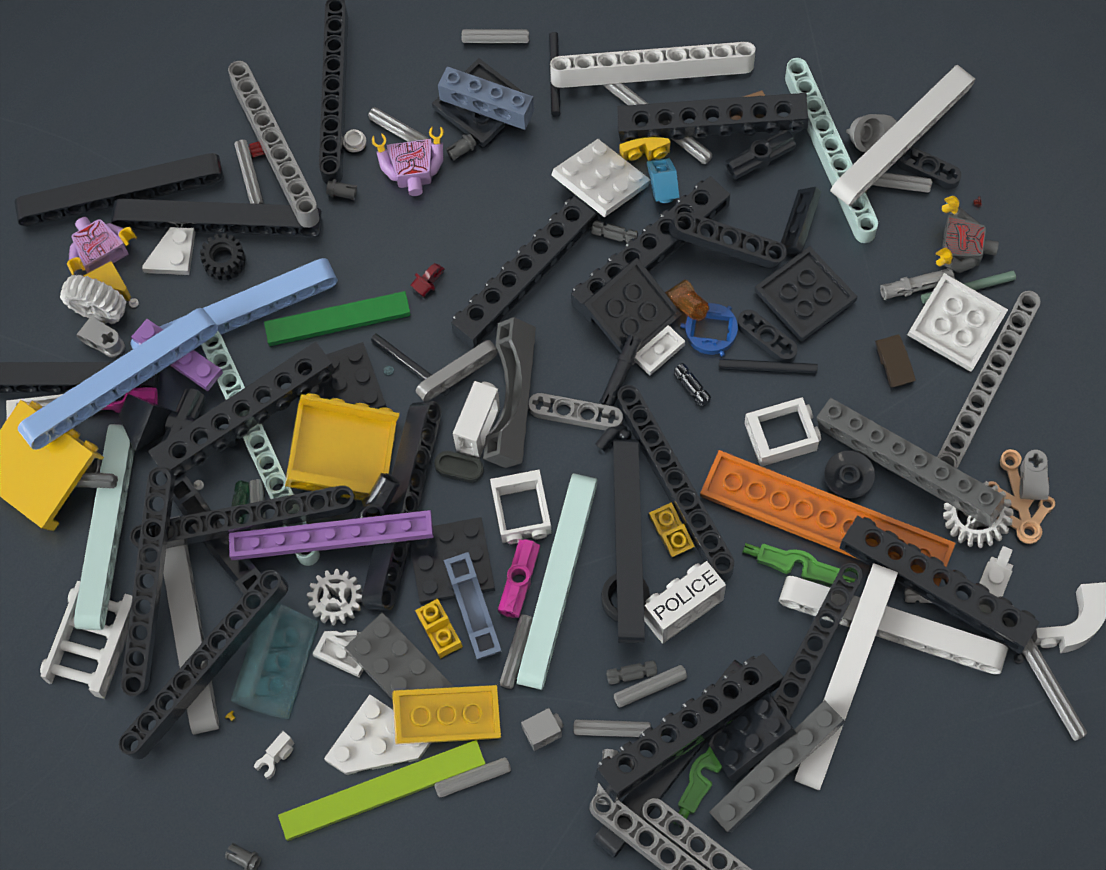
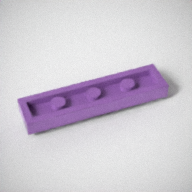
[131,319,223,391]

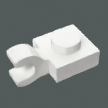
[254,731,295,779]

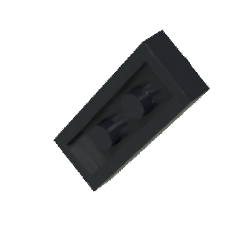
[781,186,822,255]

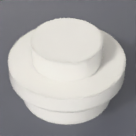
[343,129,366,152]

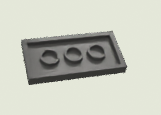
[344,613,454,700]

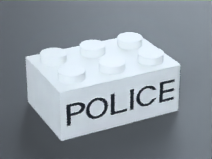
[644,561,726,644]

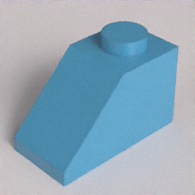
[647,158,679,203]

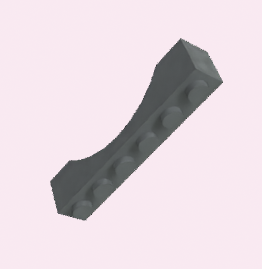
[483,317,536,468]
[709,700,846,833]

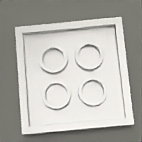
[552,139,650,217]
[907,273,1008,372]

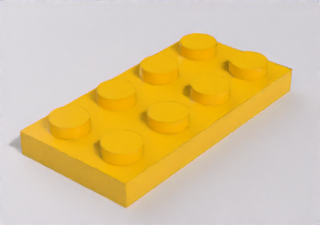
[392,685,501,745]

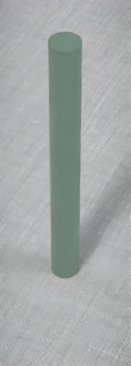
[921,270,1016,304]

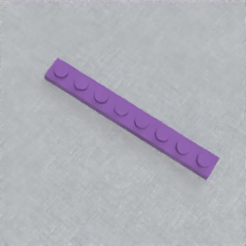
[229,510,434,560]

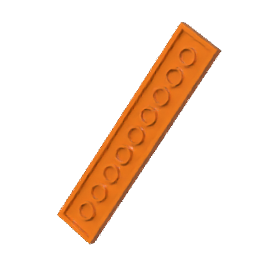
[700,450,956,586]

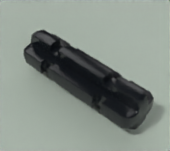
[674,363,711,406]

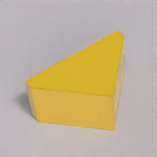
[83,261,131,301]

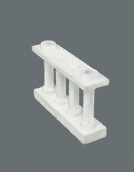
[40,581,132,699]

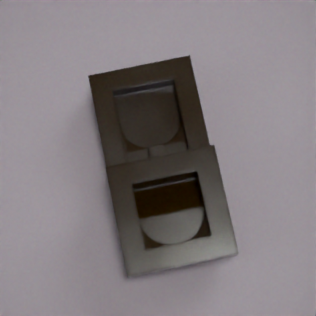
[875,334,916,388]

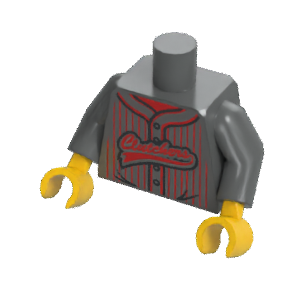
[936,196,999,273]

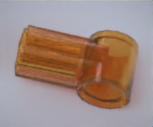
[665,279,709,321]

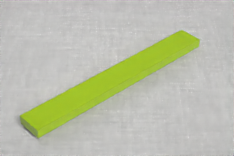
[278,740,485,841]

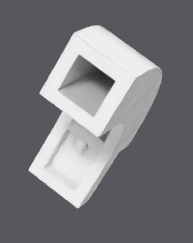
[1031,582,1106,653]

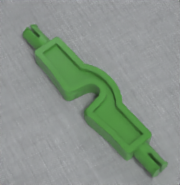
[742,543,855,587]
[673,721,731,827]

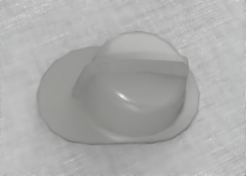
[846,114,897,152]

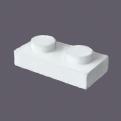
[634,325,685,376]

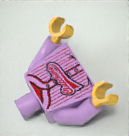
[372,127,444,196]
[67,217,137,275]

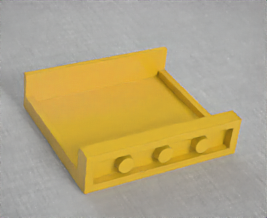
[285,393,399,501]
[0,400,104,531]

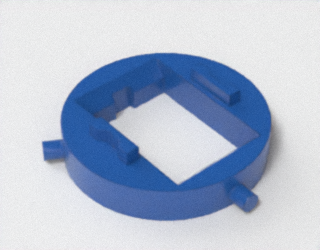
[680,303,738,357]

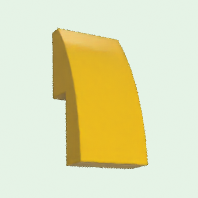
[620,137,670,161]
[648,502,695,558]
[415,599,463,659]

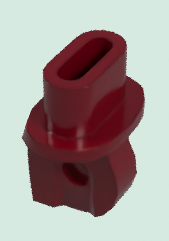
[410,263,445,297]

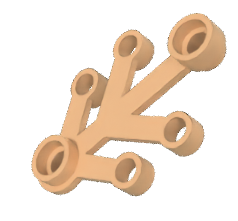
[989,449,1055,544]

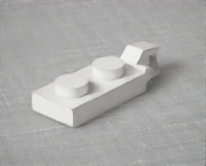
[979,546,1013,614]

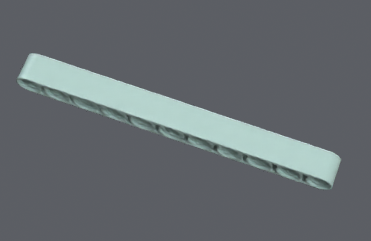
[201,331,320,566]

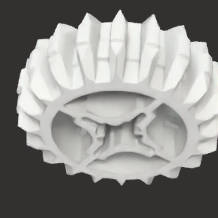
[60,275,126,324]
[943,481,1013,548]

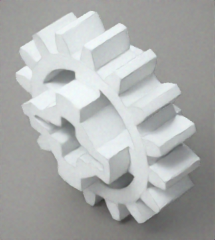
[307,569,362,625]

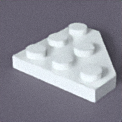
[324,695,431,775]

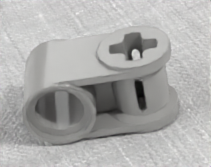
[76,316,125,358]
[1019,450,1049,500]

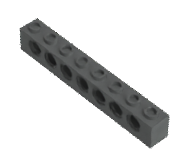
[817,398,1004,528]

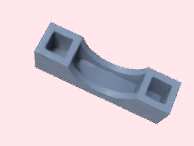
[444,552,502,660]

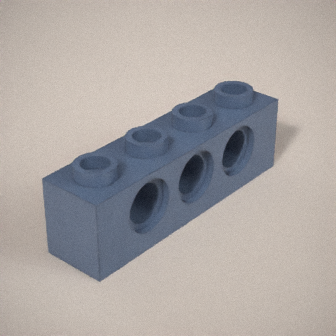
[438,66,534,130]

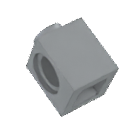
[521,708,564,751]

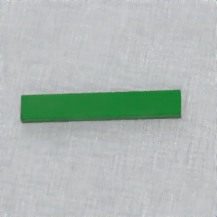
[264,291,411,346]

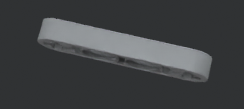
[416,340,498,402]
[529,393,623,431]

